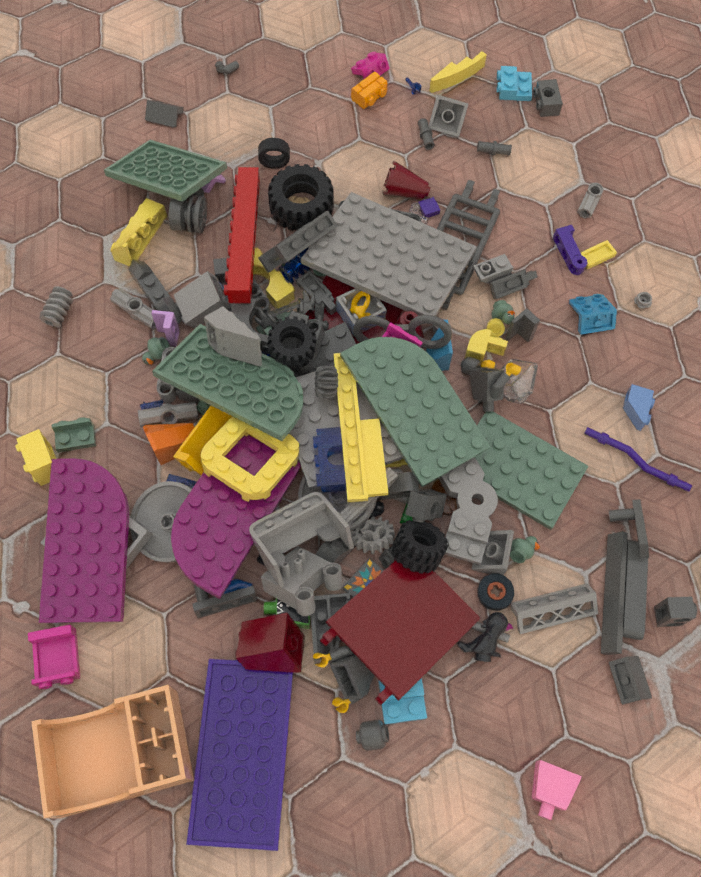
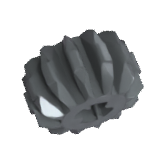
[314,365,338,399]

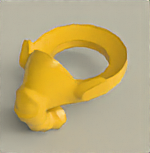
[349,291,371,319]

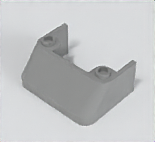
[249,492,354,588]

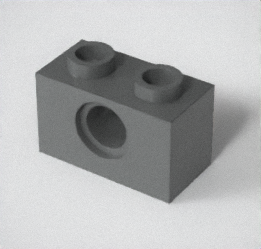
[533,79,563,117]
[406,489,447,522]

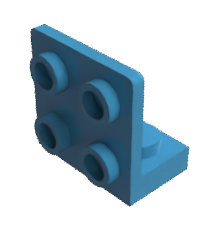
[569,294,617,335]

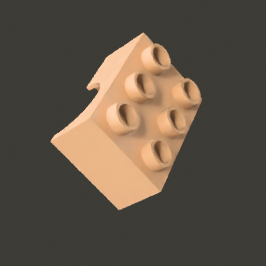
[32,685,194,819]

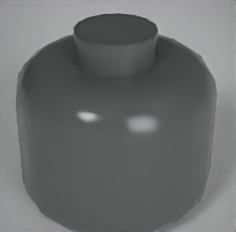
[461,356,481,376]

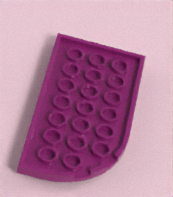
[171,435,301,599]
[39,458,129,623]

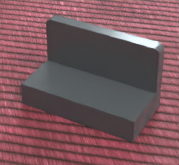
[145,100,184,127]
[505,308,540,342]
[609,656,652,705]

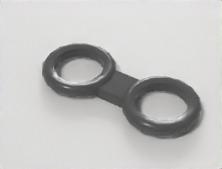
[353,315,452,349]

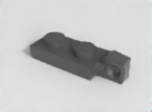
[489,269,538,299]
[296,270,337,315]

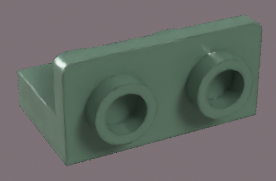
[51,417,96,453]

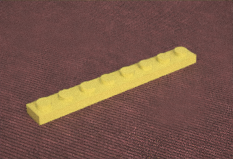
[333,353,368,502]

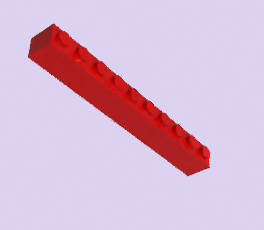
[224,167,260,303]

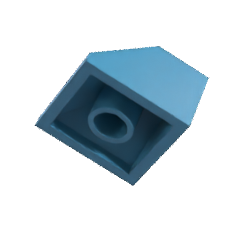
[426,320,453,371]

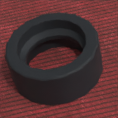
[258,137,290,169]

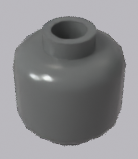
[356,719,389,751]

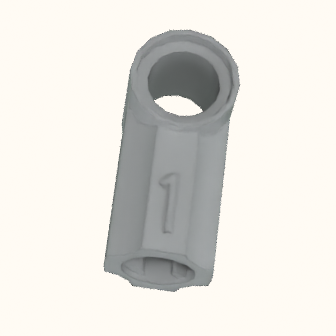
[577,183,604,219]

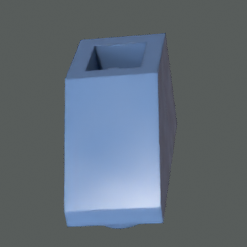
[623,384,655,431]

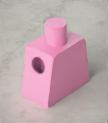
[532,760,582,820]

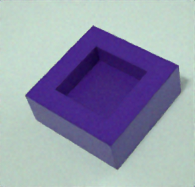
[418,197,440,219]

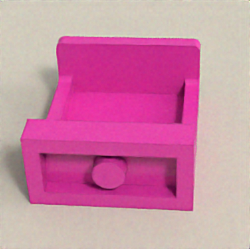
[28,624,80,689]

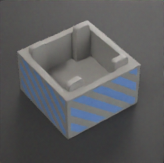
[336,288,387,336]

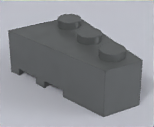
[311,593,351,664]

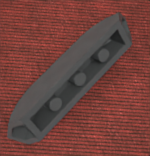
[128,259,182,324]

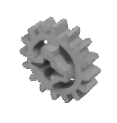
[351,516,395,554]

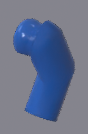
[224,579,252,594]

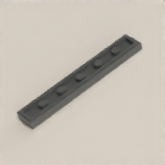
[601,531,628,655]

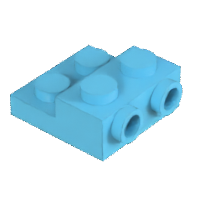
[496,66,532,101]
[378,678,427,725]

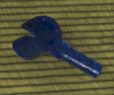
[405,77,422,95]

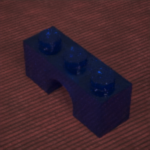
[313,427,346,493]

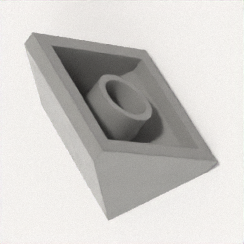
[472,530,514,575]

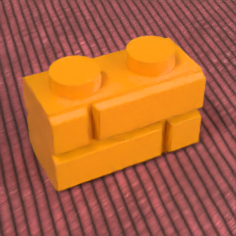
[351,72,388,109]

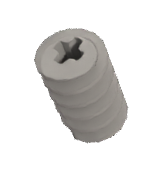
[39,286,73,328]

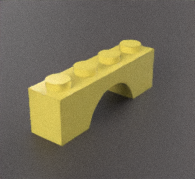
[253,248,295,309]

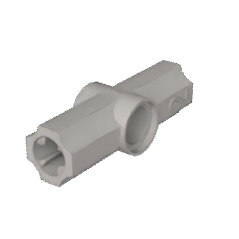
[110,288,156,329]
[138,402,198,428]

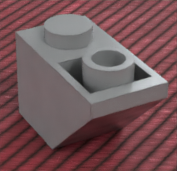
[473,254,513,284]

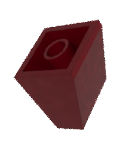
[235,613,305,673]

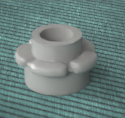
[634,292,652,309]

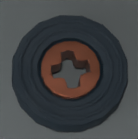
[477,574,514,611]

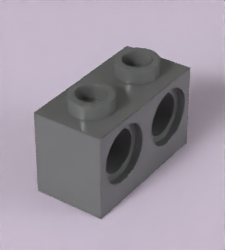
[654,596,697,627]

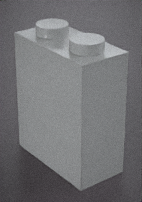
[174,271,230,328]

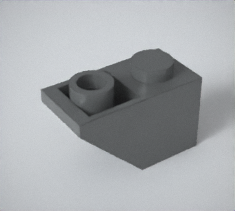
[315,537,356,564]

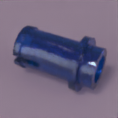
[140,399,163,410]

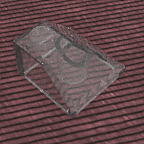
[501,359,538,404]

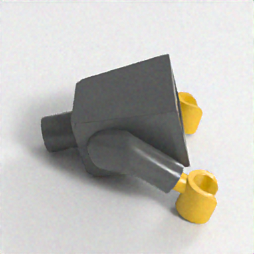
[469,360,521,412]
[313,646,375,713]

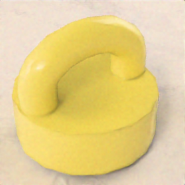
[486,318,505,337]

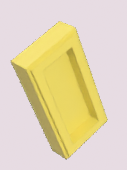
[581,240,617,270]

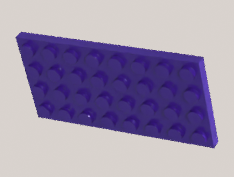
[186,659,293,851]

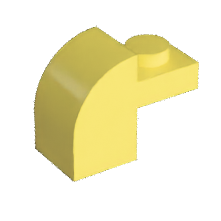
[464,329,508,363]

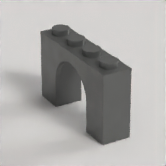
[231,298,309,354]

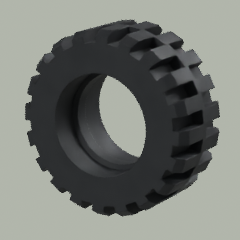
[268,164,334,231]

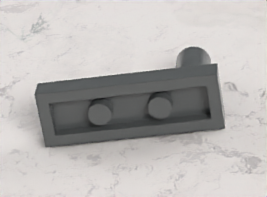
[609,499,649,558]
[192,584,258,618]

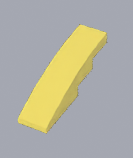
[429,52,487,93]

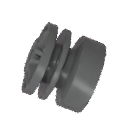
[169,195,207,234]

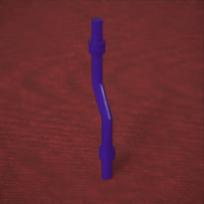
[584,427,692,492]

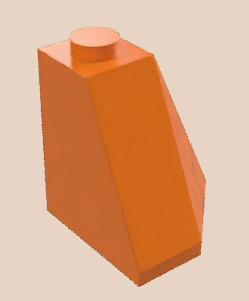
[143,423,195,465]

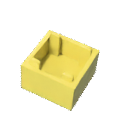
[15,429,56,486]

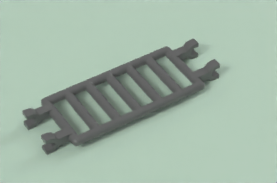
[437,180,500,310]

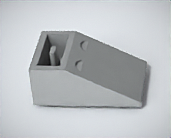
[204,306,262,366]

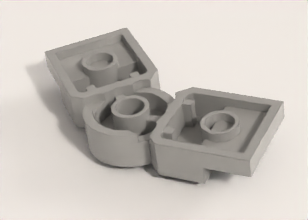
[438,457,498,565]

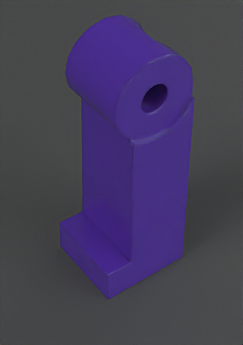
[553,225,587,275]

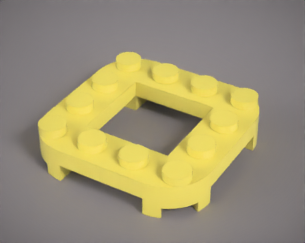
[201,416,299,502]

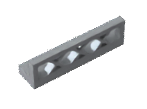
[510,583,598,634]

